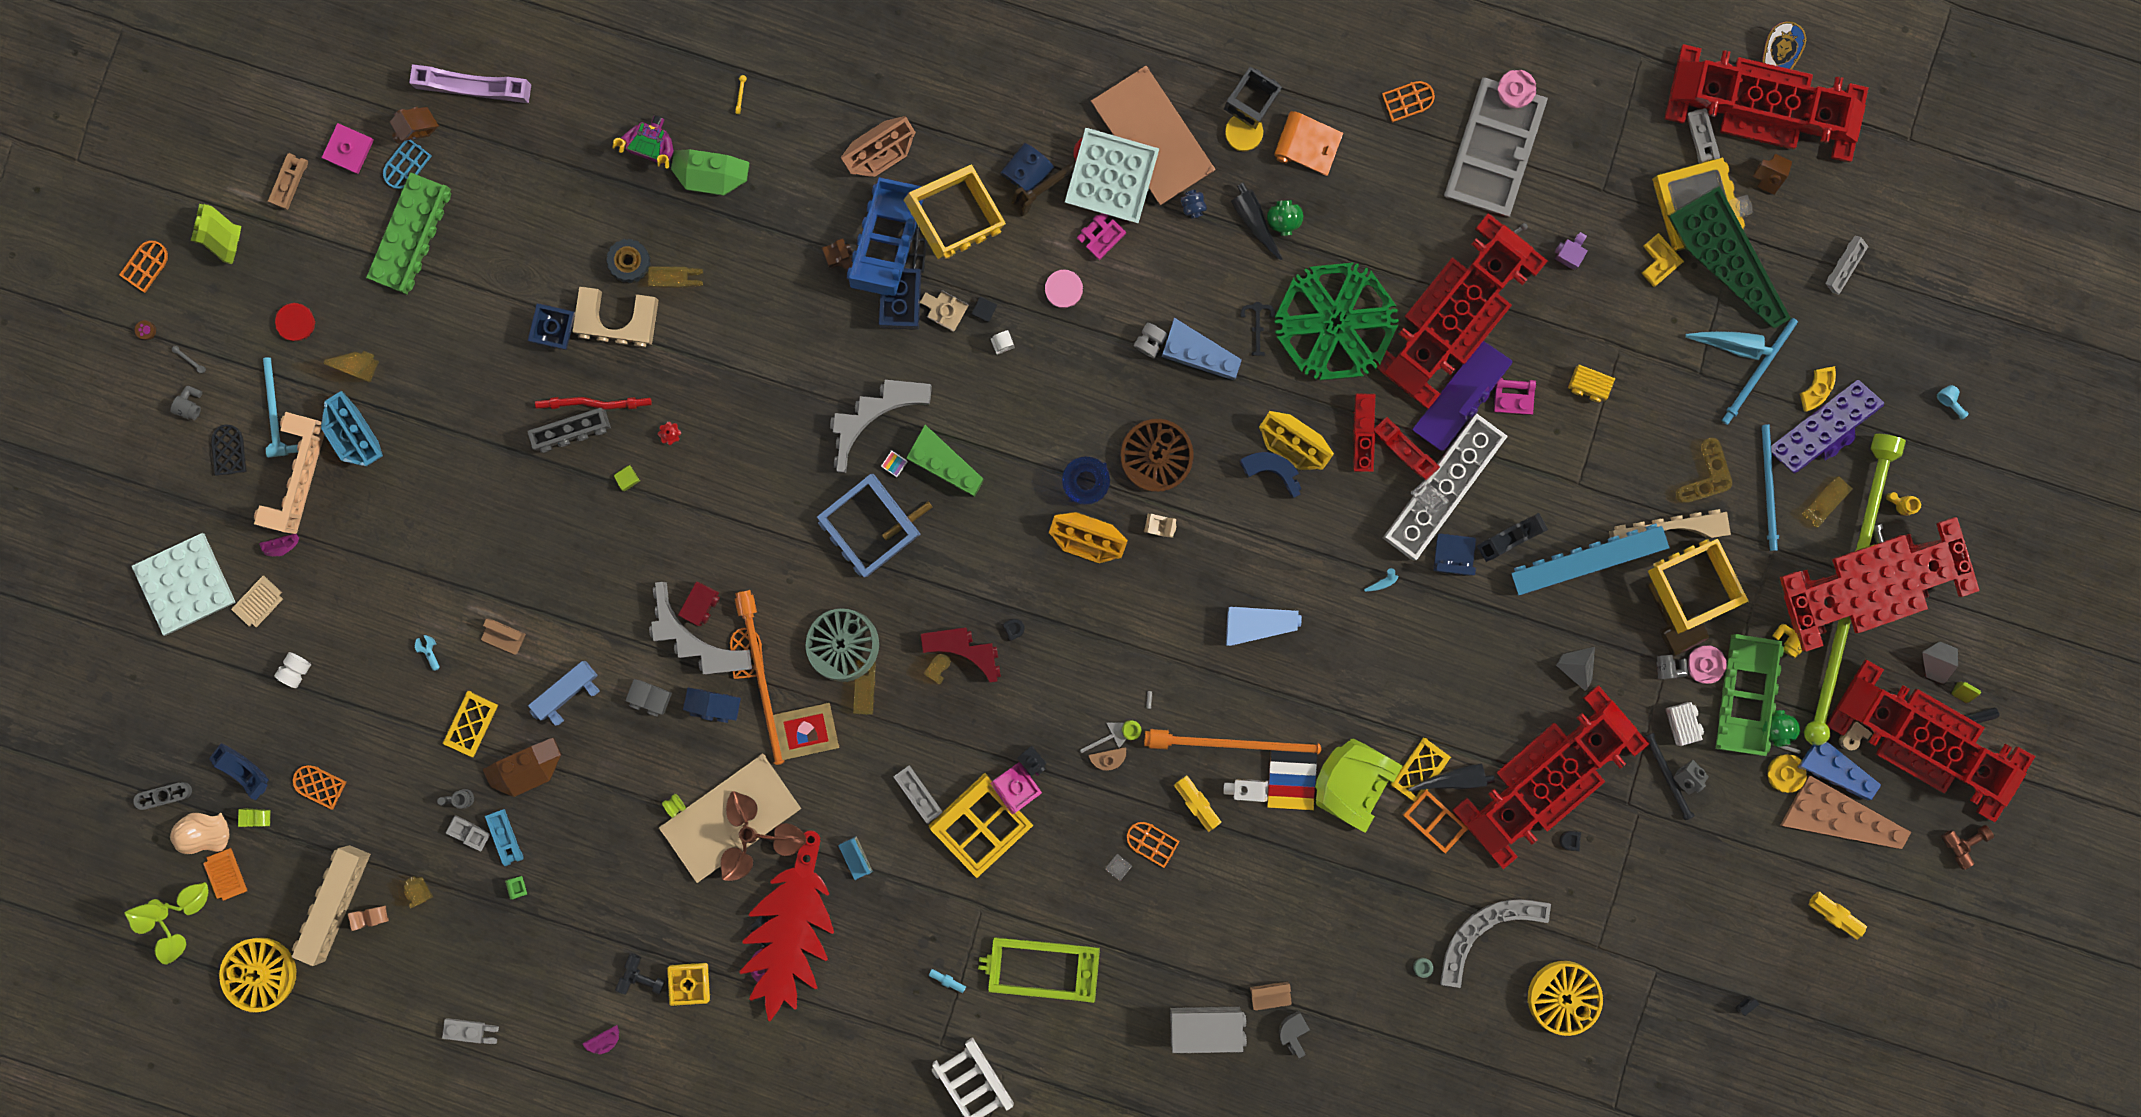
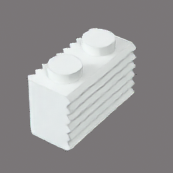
[1666,702,1704,746]

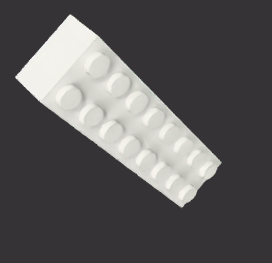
[1383,413,1507,561]

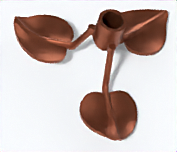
[721,791,806,881]

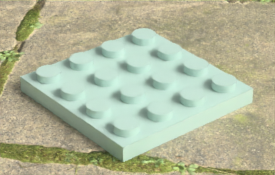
[1065,128,1159,223]
[132,533,236,635]

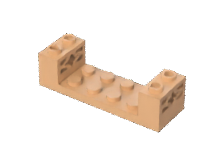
[254,412,324,534]

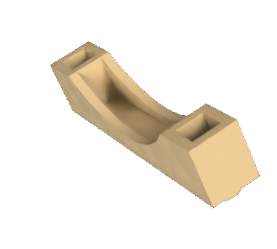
[1609,509,1731,539]

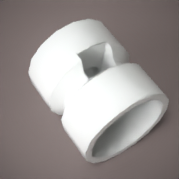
[274,652,311,688]

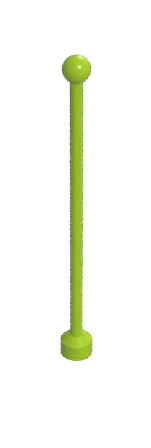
[1804,434,1906,746]

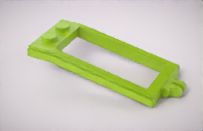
[978,937,1100,1003]

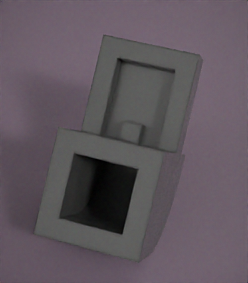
[1279,1010,1310,1058]

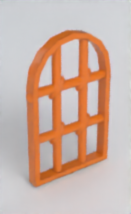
[1382,81,1435,123]
[119,241,168,293]
[1127,822,1180,868]

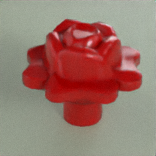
[658,422,681,445]

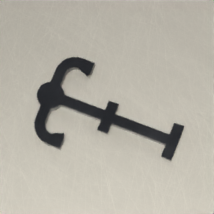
[1241,302,1275,356]

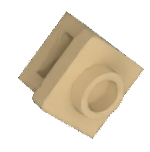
[1144,513,1176,538]

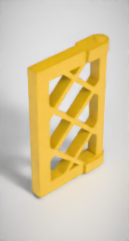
[443,691,498,757]
[1390,737,1451,802]

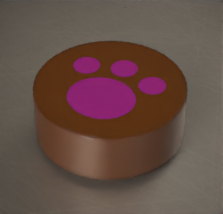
[135,320,156,340]

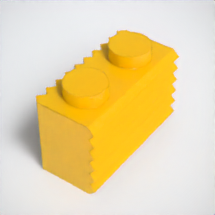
[1568,365,1615,403]

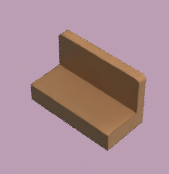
[481,619,526,655]
[1250,981,1292,1010]

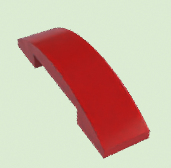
[1374,417,1440,480]

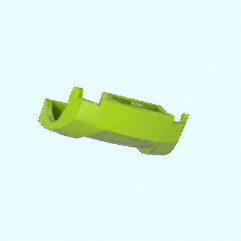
[1315,739,1402,833]

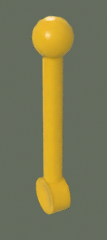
[736,75,747,114]

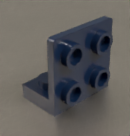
[1433,533,1476,576]

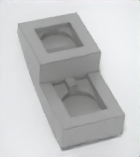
[446,815,490,851]

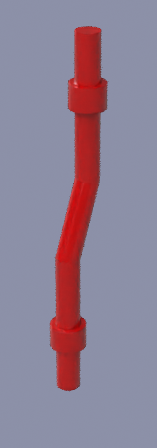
[535,397,652,410]

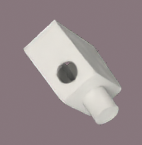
[1224,779,1269,802]

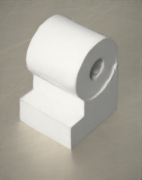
[991,330,1015,355]

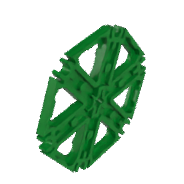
[1275,263,1399,381]

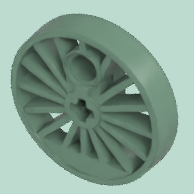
[806,609,879,682]

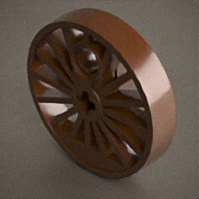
[1121,419,1194,492]

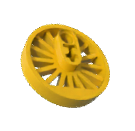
[219,938,296,1012]
[1528,961,1603,1036]

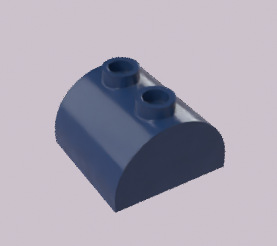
[1000,143,1054,192]
[528,303,575,350]

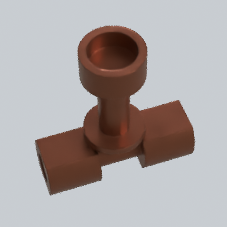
[1941,825,1994,870]

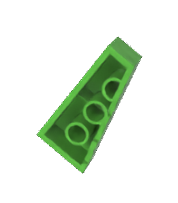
[907,425,984,497]

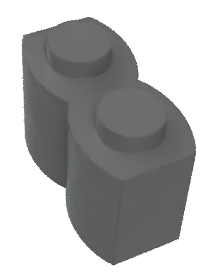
[626,679,672,717]

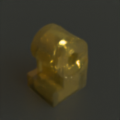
[924,654,950,684]

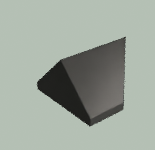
[1922,641,1958,684]
[1556,647,1595,691]

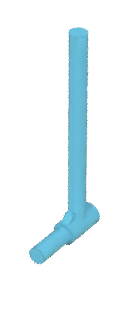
[263,358,299,458]

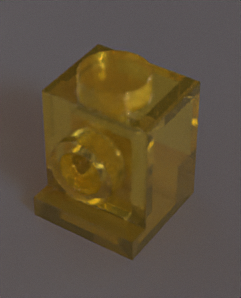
[404,876,433,908]

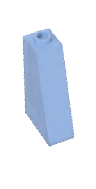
[1226,607,1301,646]

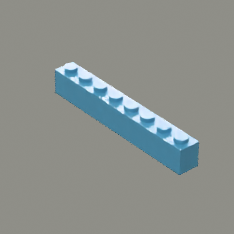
[1511,523,1669,595]

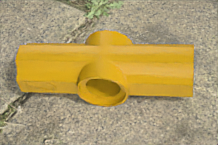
[1174,775,1221,832]
[1808,892,1867,940]

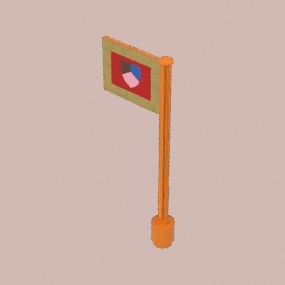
[734,590,839,765]

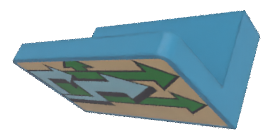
[838,837,872,880]

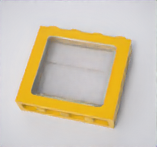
[1652,158,1745,251]

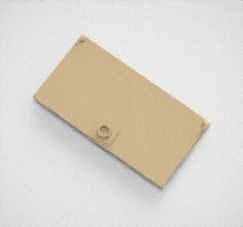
[659,753,801,883]

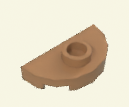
[1089,747,1126,770]

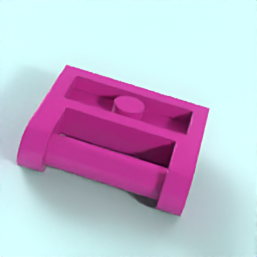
[1494,378,1536,415]

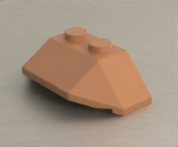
[841,116,915,177]

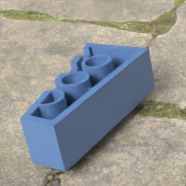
[1162,318,1241,380]

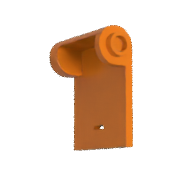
[1274,111,1343,176]

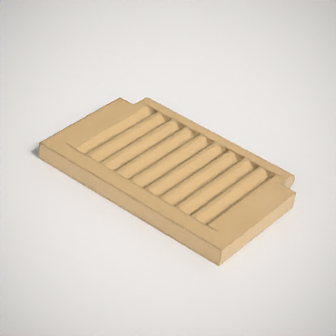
[231,576,283,627]

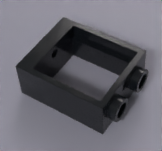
[1224,67,1282,129]

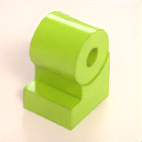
[238,808,271,827]

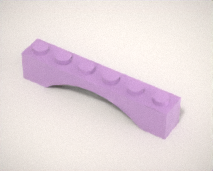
[410,64,531,103]

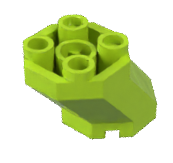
[191,204,241,264]

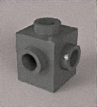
[1673,760,1709,795]

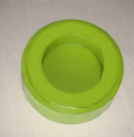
[1121,720,1141,740]

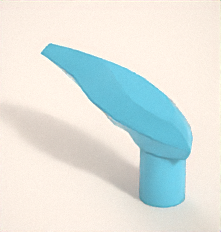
[1364,568,1399,592]

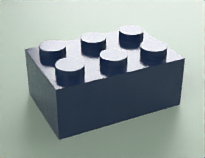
[879,268,921,330]

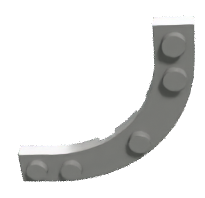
[1440,899,1551,988]

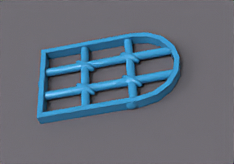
[383,140,432,189]

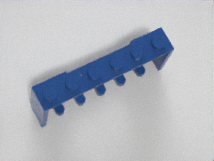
[847,177,923,296]

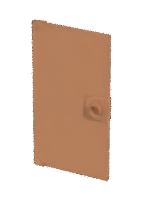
[1091,66,1216,205]

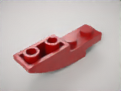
[1353,393,1376,472]

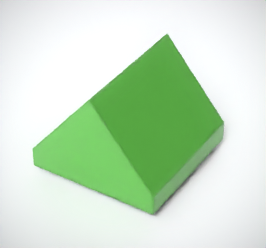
[505,876,527,900]

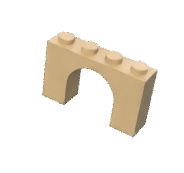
[573,287,659,347]

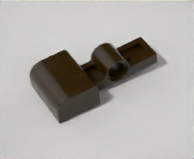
[1646,576,1709,657]

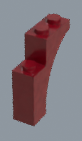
[921,627,1001,682]

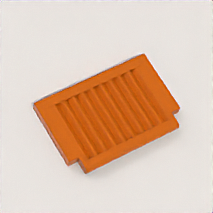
[203,848,248,901]

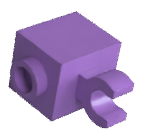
[1555,232,1587,270]

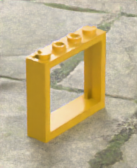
[904,164,1006,259]
[1648,539,1748,634]

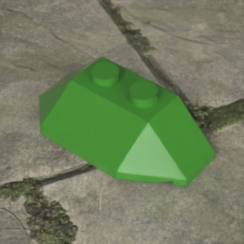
[671,149,750,196]

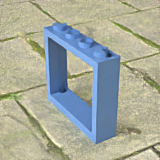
[817,474,921,577]

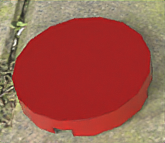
[275,303,315,342]

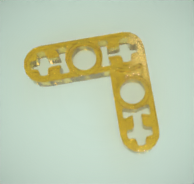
[1676,438,1732,503]

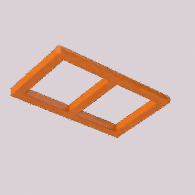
[1403,789,1468,854]

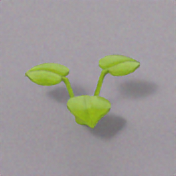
[124,882,208,964]

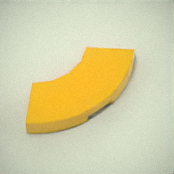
[1800,366,1836,412]

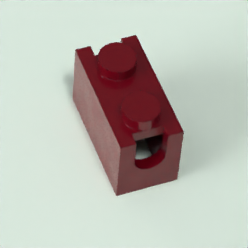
[678,581,720,626]

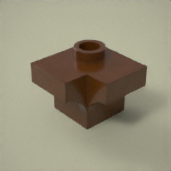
[1753,154,1792,195]
[822,239,853,272]

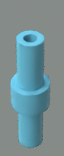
[929,969,966,993]

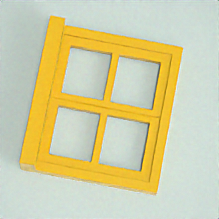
[929,773,1033,878]

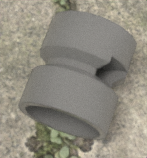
[1133,322,1168,358]

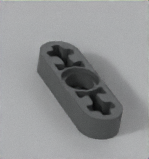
[134,782,192,810]

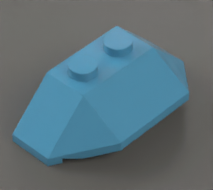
[321,391,383,466]

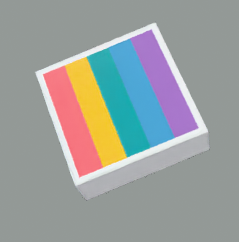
[881,451,908,477]

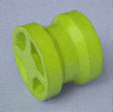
[662,794,686,818]

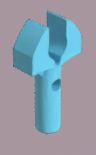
[415,635,440,671]

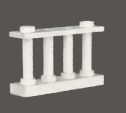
[932,1037,1014,1117]

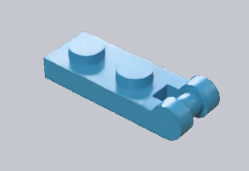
[485,809,523,866]

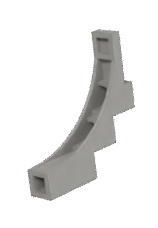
[830,380,932,473]
[649,582,752,674]

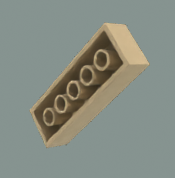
[292,845,371,966]

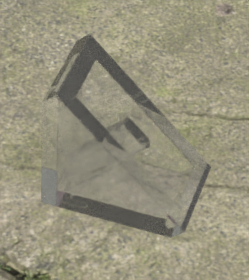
[1411,480,1449,515]

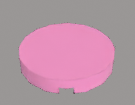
[1497,70,1536,109]
[1045,270,1083,308]
[1687,646,1726,683]

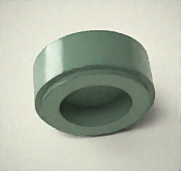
[1413,958,1433,978]

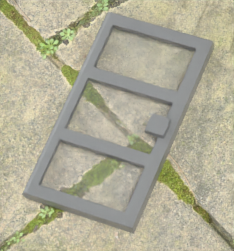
[1444,78,1548,218]

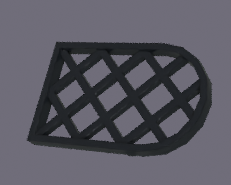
[212,424,247,476]

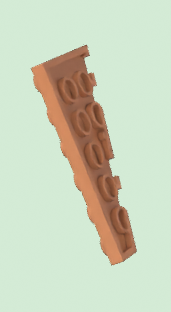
[1781,775,1911,849]

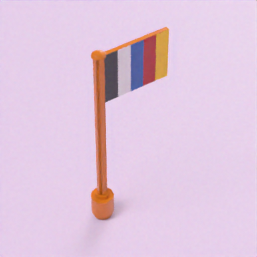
[1144,729,1321,810]

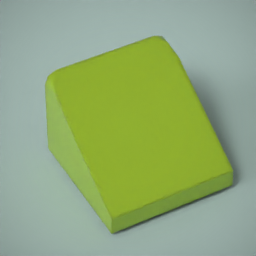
[614,465,640,491]
[1951,682,1981,703]

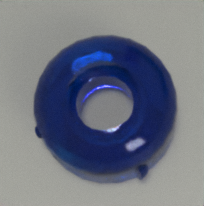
[1062,456,1110,505]

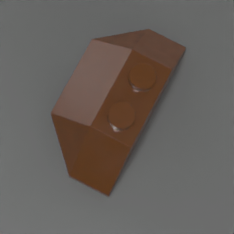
[483,738,561,797]

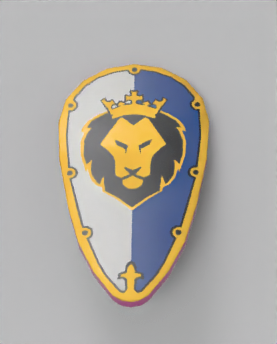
[1762,21,1806,69]

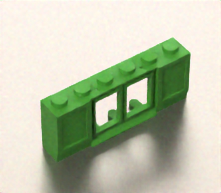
[1715,634,1784,756]

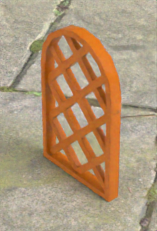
[730,628,764,679]
[293,765,346,810]

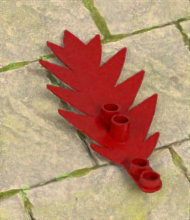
[739,831,834,1021]

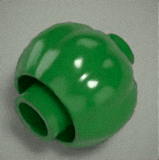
[1267,200,1304,236]
[1762,710,1800,747]

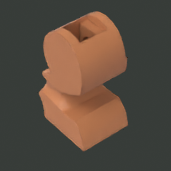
[348,906,389,931]

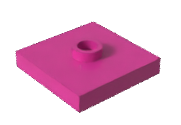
[322,123,374,174]
[990,762,1042,815]

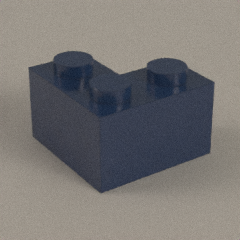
[683,687,741,723]

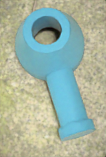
[1937,385,1969,420]

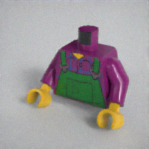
[612,115,674,168]

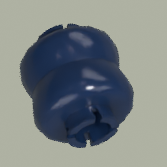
[1180,189,1207,219]

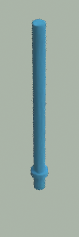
[1721,318,1798,425]
[1762,425,1779,551]

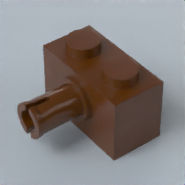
[390,107,439,143]

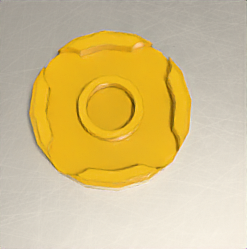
[1225,116,1263,152]
[1767,754,1807,793]

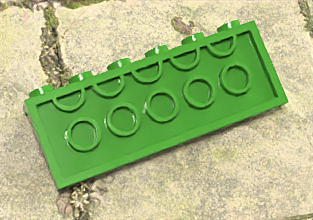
[366,172,451,294]

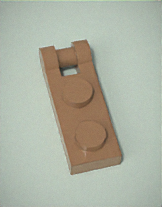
[268,153,308,210]

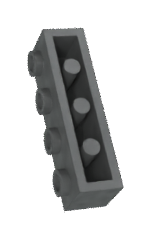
[527,408,611,453]

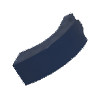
[1239,452,1302,499]
[209,743,269,800]

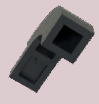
[1477,513,1548,562]

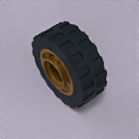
[606,239,651,283]

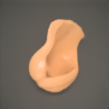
[170,813,229,854]

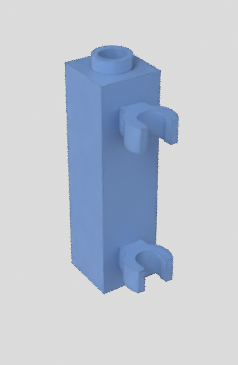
[528,661,600,726]

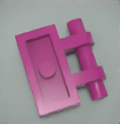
[1077,213,1126,261]

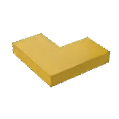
[1642,233,1684,287]

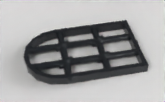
[894,223,927,272]

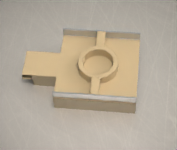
[920,290,969,332]

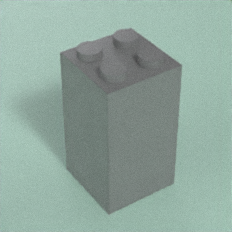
[1170,1007,1247,1053]

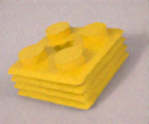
[667,963,710,1006]

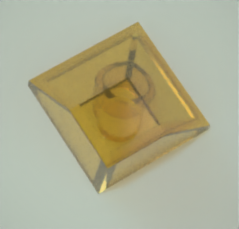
[323,351,379,382]

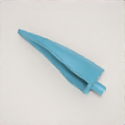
[1685,331,1773,360]

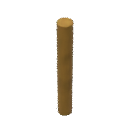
[882,501,933,541]

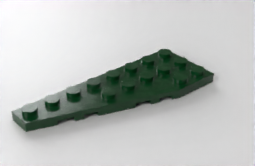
[1667,186,1791,328]

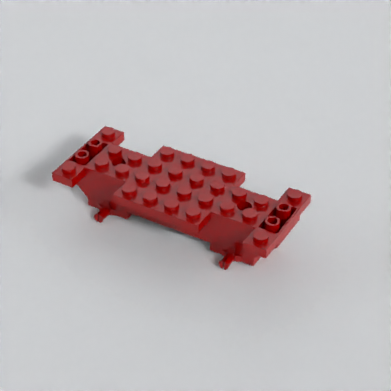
[1664,44,1869,163]
[1373,213,1548,409]
[1780,517,1980,652]
[1826,659,2036,822]
[1452,685,1649,869]

